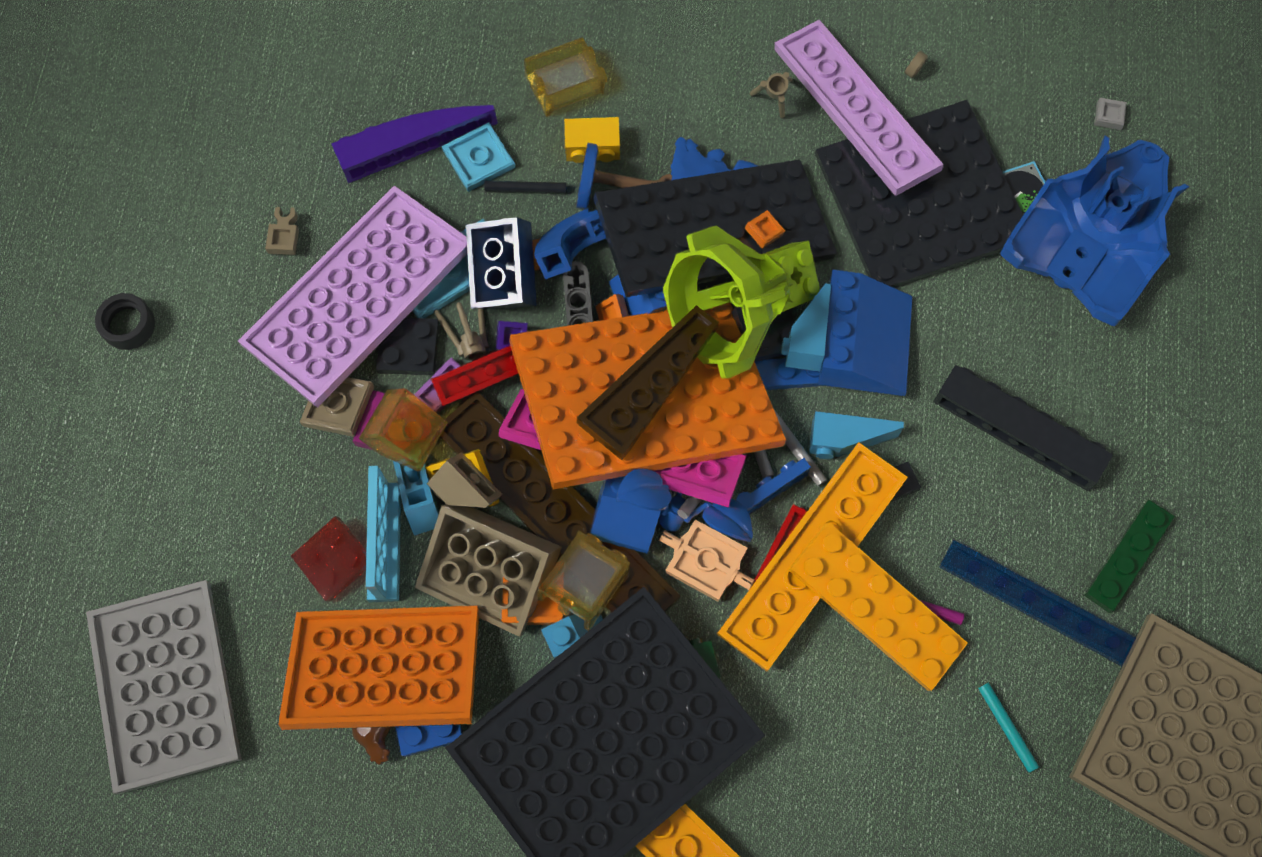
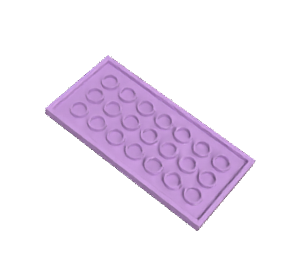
[238,186,467,408]

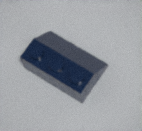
[466,217,537,309]

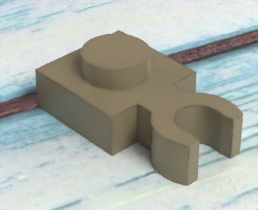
[265,207,299,255]

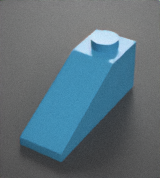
[781,283,831,372]
[809,411,904,459]
[392,444,439,536]

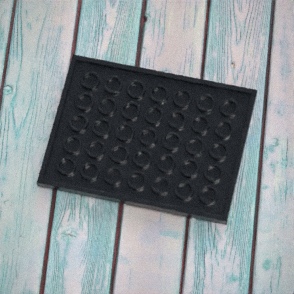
[445,587,765,857]

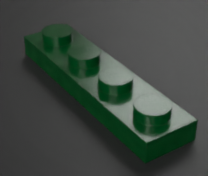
[1083,499,1175,613]

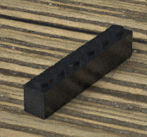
[933,365,1113,491]

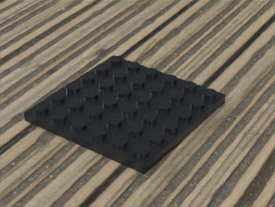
[815,100,1023,288]

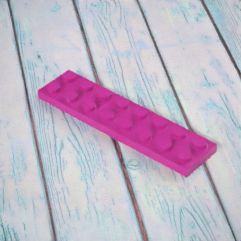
[499,388,746,507]

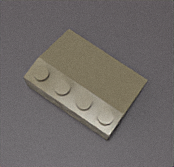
[415,504,562,637]

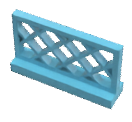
[366,466,401,602]

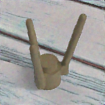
[750,72,793,118]
[434,302,489,361]

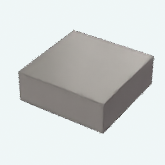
[1094,98,1127,130]

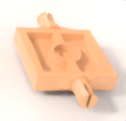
[659,519,755,602]

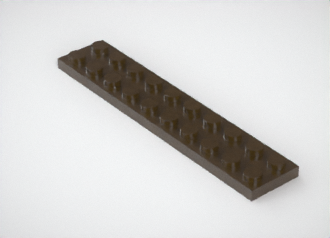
[434,391,680,613]

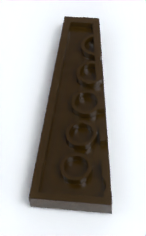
[577,305,719,460]

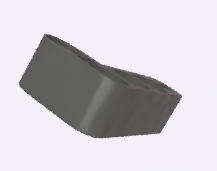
[563,262,593,326]

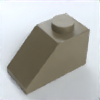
[427,452,503,508]

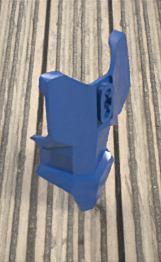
[1000,135,1189,326]

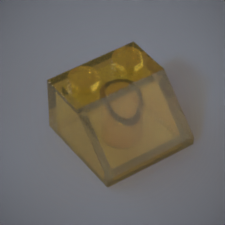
[358,388,448,471]

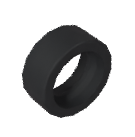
[94,293,155,350]

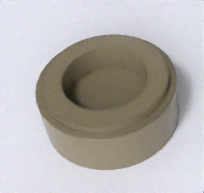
[904,50,928,78]

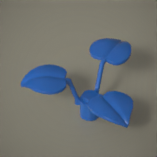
[616,469,753,542]

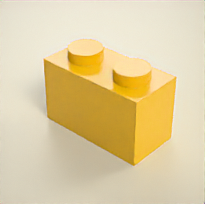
[564,117,620,163]

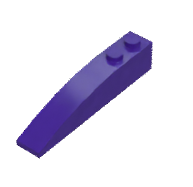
[331,105,498,183]

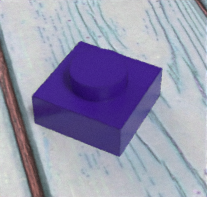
[496,321,528,349]

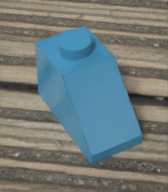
[541,609,603,659]

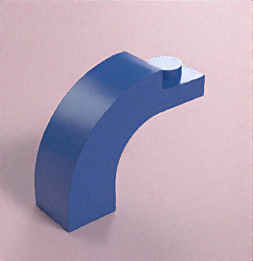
[534,208,606,279]

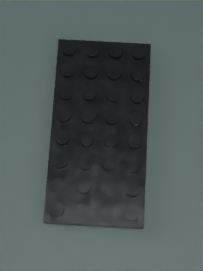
[593,159,837,297]

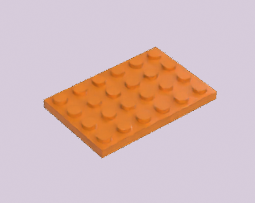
[278,605,479,730]

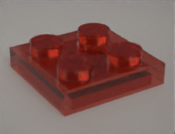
[291,516,366,602]

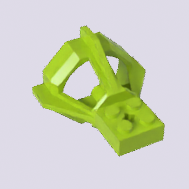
[663,226,820,379]

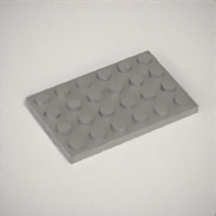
[86,580,242,794]

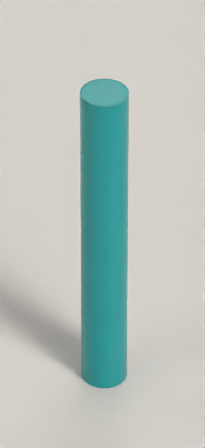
[978,682,1039,773]

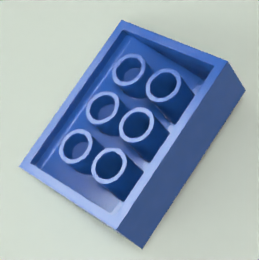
[818,270,912,396]

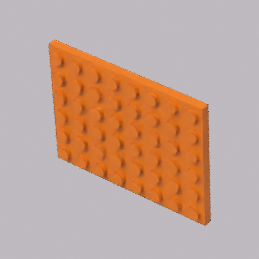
[509,302,786,490]

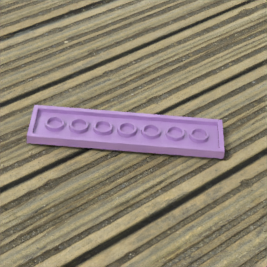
[775,20,943,196]

